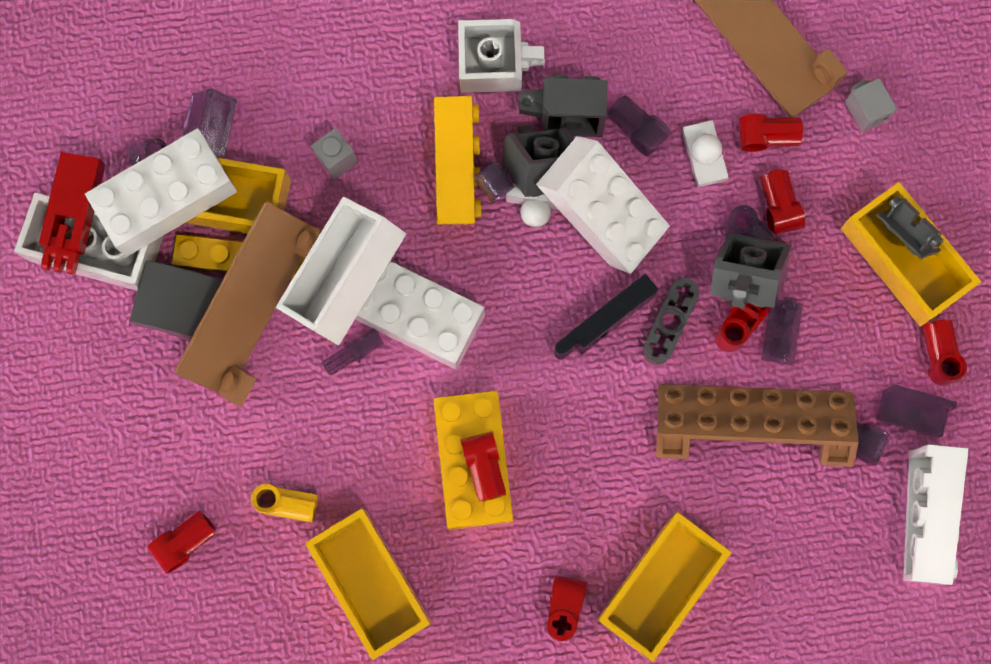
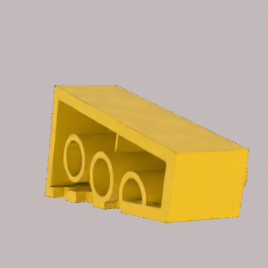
[434,96,481,225]

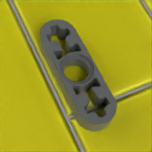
[643,278,699,365]

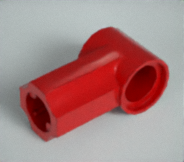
[739,113,803,152]
[760,169,805,235]
[922,319,967,386]
[460,431,507,502]
[147,511,217,574]

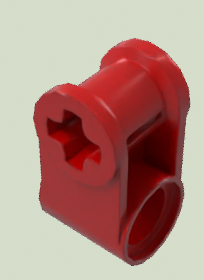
[716,303,771,352]
[547,575,587,641]

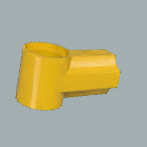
[251,484,318,523]

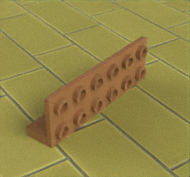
[694,0,848,118]
[174,202,322,407]
[656,384,859,467]

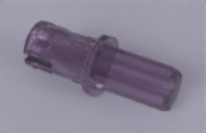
[322,328,384,375]

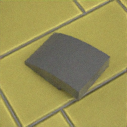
[129,260,223,340]

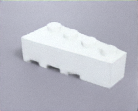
[903,444,969,585]

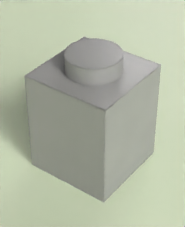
[845,78,898,133]
[310,128,358,181]

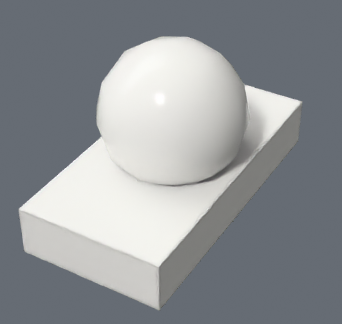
[682,120,729,188]
[506,184,559,228]

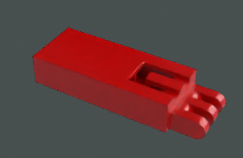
[38,152,105,275]

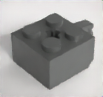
[519,74,608,137]
[501,125,575,197]
[710,232,792,309]

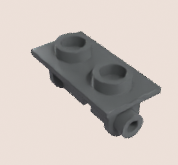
[877,196,944,259]

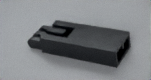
[554,273,659,360]

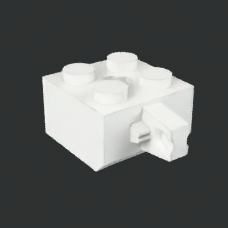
[458,19,545,93]

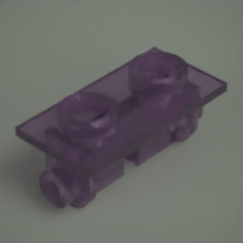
[762,297,803,366]

